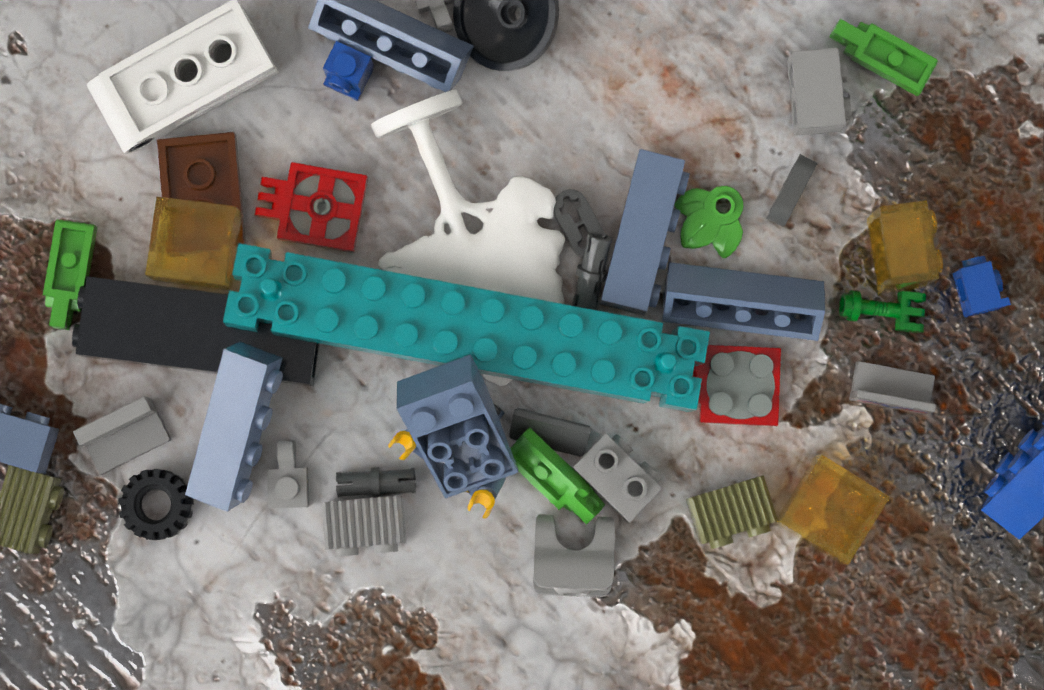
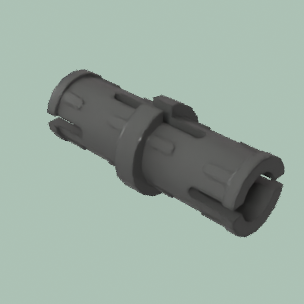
[571,232,613,310]
[336,467,416,498]

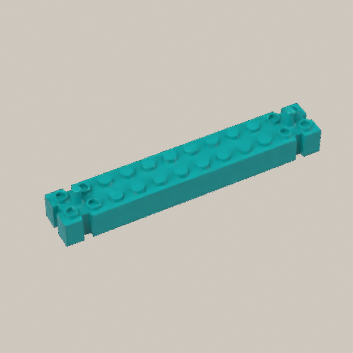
[223,243,710,412]

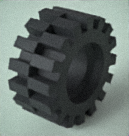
[118,469,194,540]

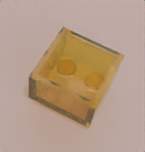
[145,196,242,290]
[866,200,943,294]
[775,454,890,565]

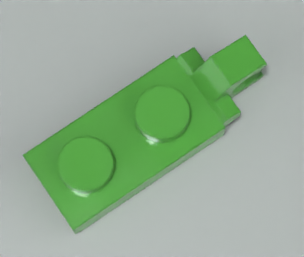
[829,19,938,96]
[43,219,97,331]
[510,427,605,525]

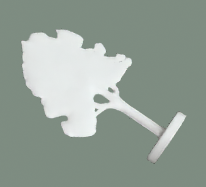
[371,89,565,386]

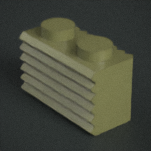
[0,465,64,554]
[686,475,778,549]

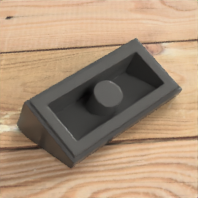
[509,408,591,457]

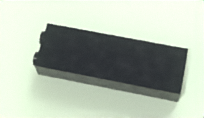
[72,277,320,386]

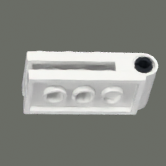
[87,0,279,154]

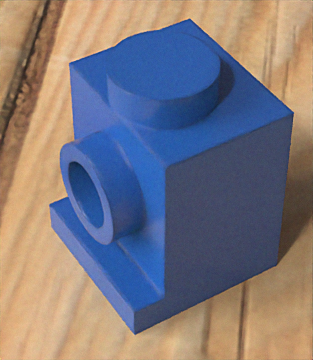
[323,41,375,101]
[952,256,1011,318]

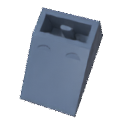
[396,354,518,498]

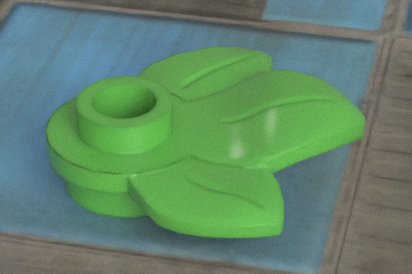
[674,186,744,258]

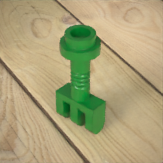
[839,290,927,333]

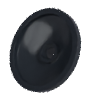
[453,0,559,71]

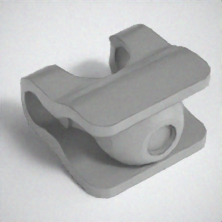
[533,514,615,597]

